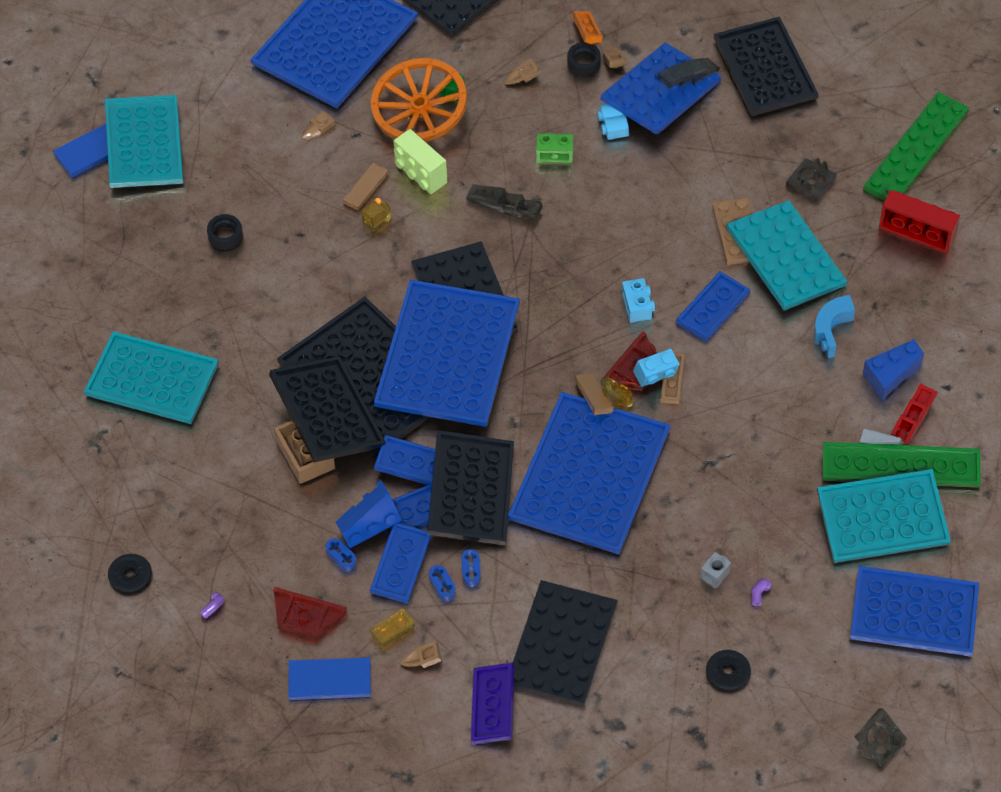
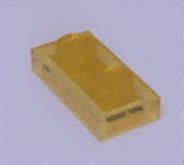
[601,376,634,408]
[370,608,415,647]

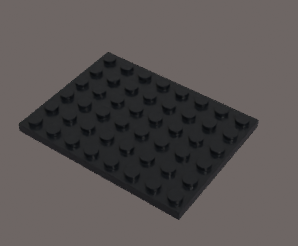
[277,296,431,459]

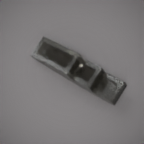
[657,58,720,88]
[466,184,543,220]

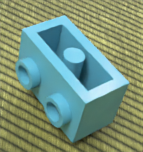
[622,278,655,323]
[633,349,680,387]

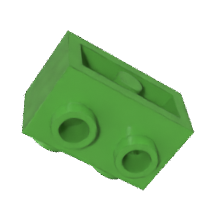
[536,133,573,163]

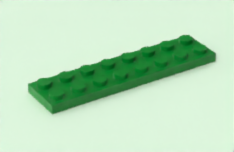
[863,92,969,201]
[822,442,981,488]

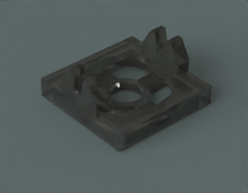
[786,158,837,202]
[854,708,907,767]

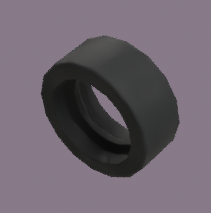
[567,42,601,76]
[207,214,243,250]

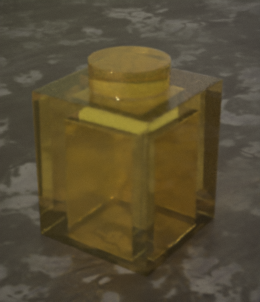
[361,198,391,231]

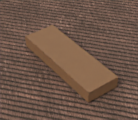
[343,163,388,211]
[660,353,685,405]
[574,373,613,415]

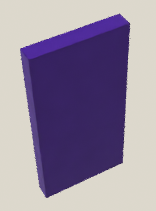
[471,663,514,745]

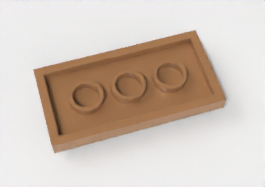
[712,197,753,265]

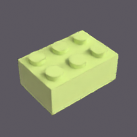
[394,129,447,194]

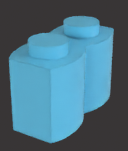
[597,104,629,140]

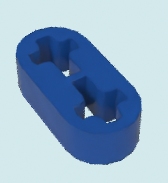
[325,538,356,571]
[462,549,481,587]
[429,565,456,601]

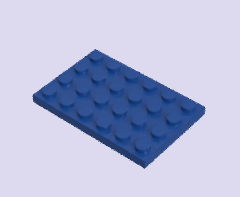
[600,42,722,135]
[850,566,979,657]

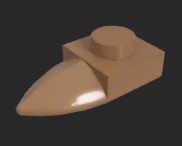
[603,44,627,68]
[505,58,541,84]
[301,111,335,140]
[400,641,442,668]

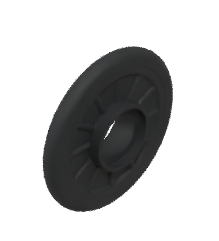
[108,554,152,592]
[706,650,751,690]

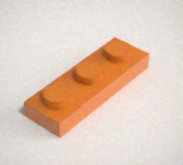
[573,11,603,44]

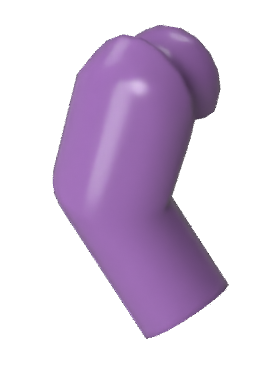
[751,578,772,606]
[200,592,224,619]

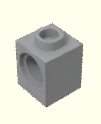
[700,552,731,588]

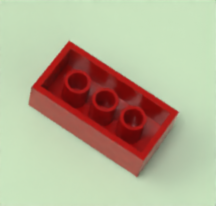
[879,190,960,253]

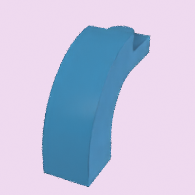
[814,295,855,358]

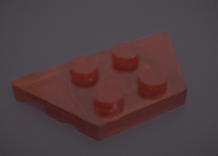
[601,331,657,391]
[273,587,347,640]

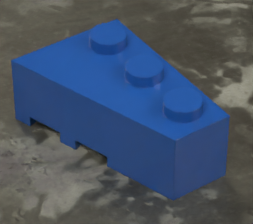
[863,339,924,402]
[336,480,402,548]

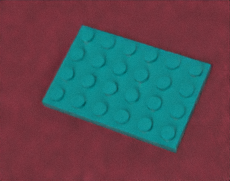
[105,95,183,188]
[726,200,848,310]
[84,331,219,424]
[817,469,951,563]

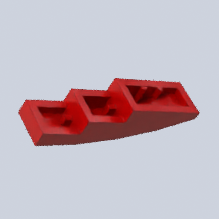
[890,383,938,445]

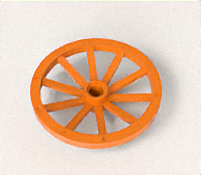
[371,58,467,142]

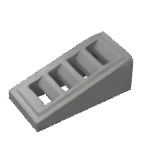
[860,428,904,445]

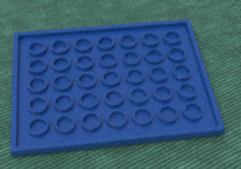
[250,0,418,108]
[374,279,520,427]
[508,392,671,555]

